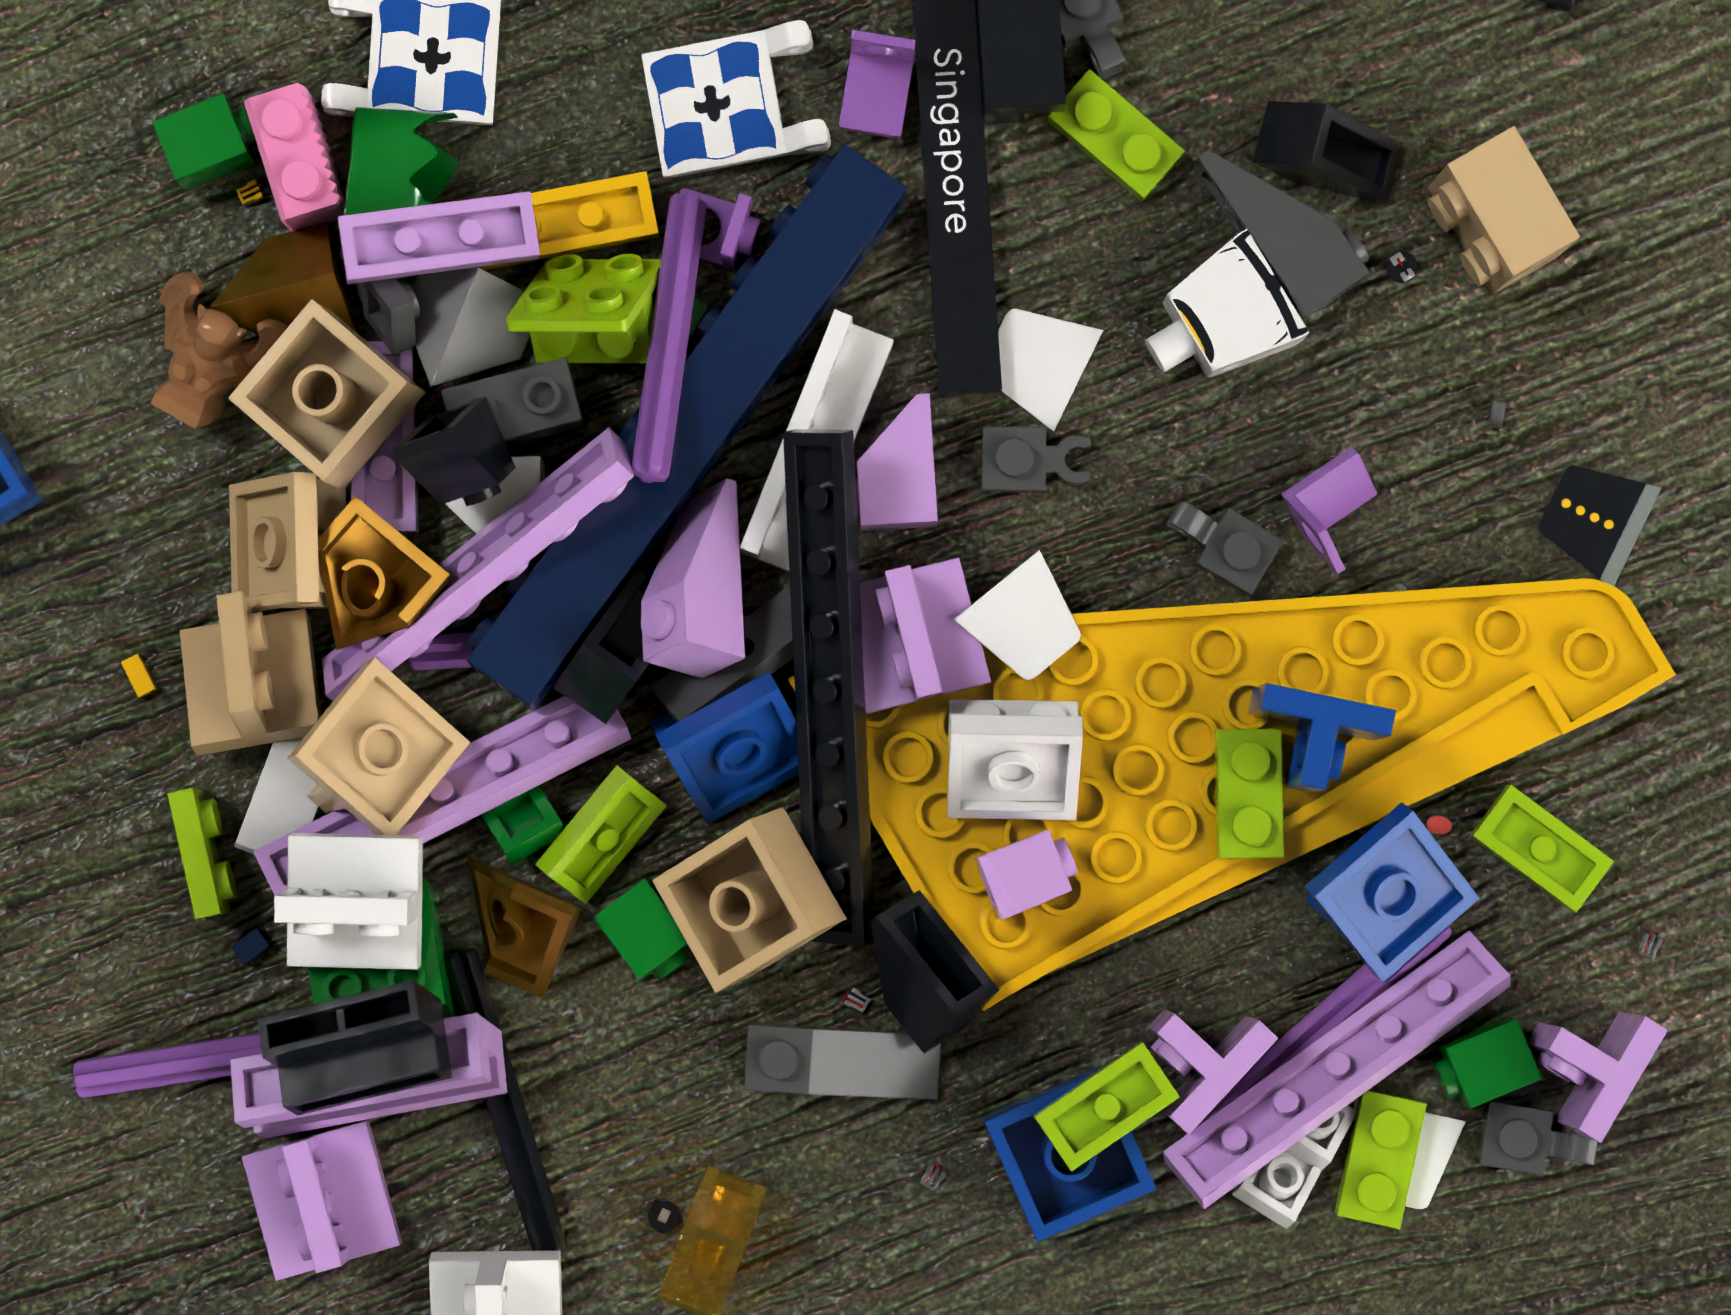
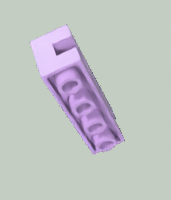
[230,1013,507,1139]

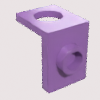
[839,30,915,139]
[680,188,761,271]
[1281,447,1377,574]

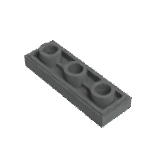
[649,585,793,723]

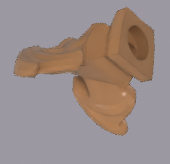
[150,271,288,429]

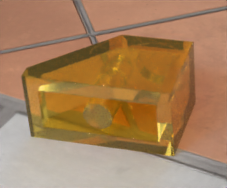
[658,1165,768,1315]

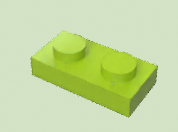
[1047,69,1185,202]
[1215,729,1284,859]
[535,765,667,904]
[1470,785,1614,913]
[167,787,237,919]
[1033,1042,1180,1172]
[1334,1090,1427,1229]

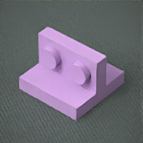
[860,557,991,715]
[1147,1009,1278,1135]
[1527,1011,1668,1143]
[241,1119,403,1281]

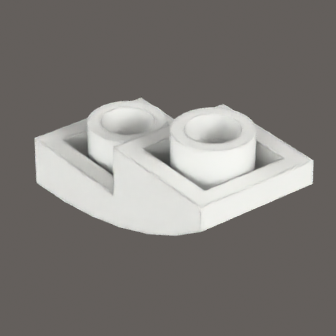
[234,737,318,854]
[1232,1105,1357,1229]

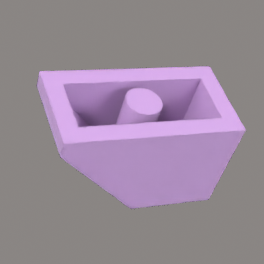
[855,393,938,531]
[974,830,1078,920]

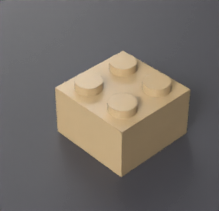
[1428,126,1580,295]
[228,299,426,490]
[652,807,847,993]

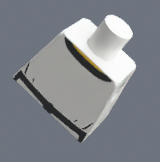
[1145,229,1309,378]

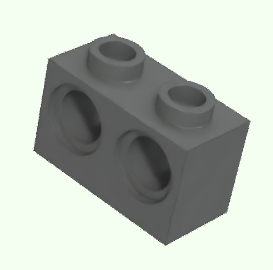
[441,357,587,449]

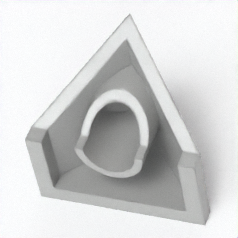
[413,267,531,386]

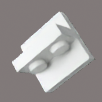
[947,699,1083,820]
[274,833,423,970]
[429,1250,562,1315]

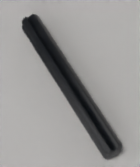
[444,948,567,1253]

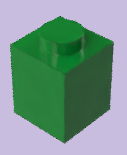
[152,93,257,191]
[593,878,690,981]
[1433,1017,1542,1109]

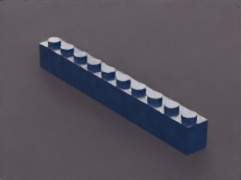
[467,144,907,712]

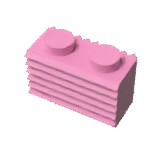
[244,83,346,232]

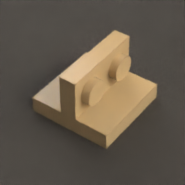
[229,472,346,612]
[179,591,321,756]
[288,658,470,835]

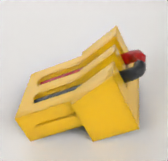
[236,179,264,205]

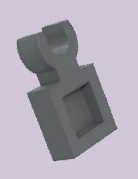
[340,251,420,355]
[981,426,1091,493]

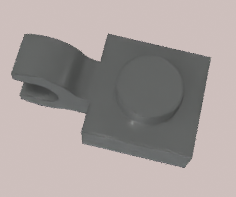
[1059,0,1125,80]
[1165,501,1284,596]
[1477,1101,1597,1175]

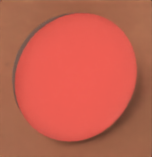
[1427,812,1452,835]

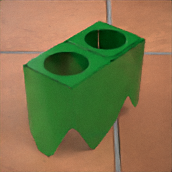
[344,107,458,216]

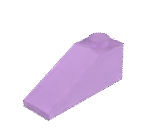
[641,478,745,679]

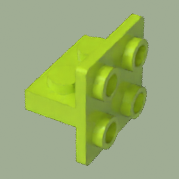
[505,254,661,363]

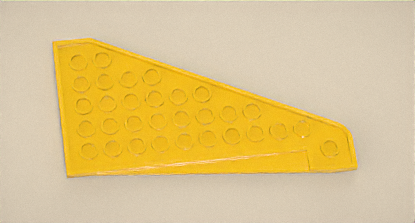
[788,578,1676,1011]

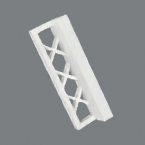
[740,309,894,572]

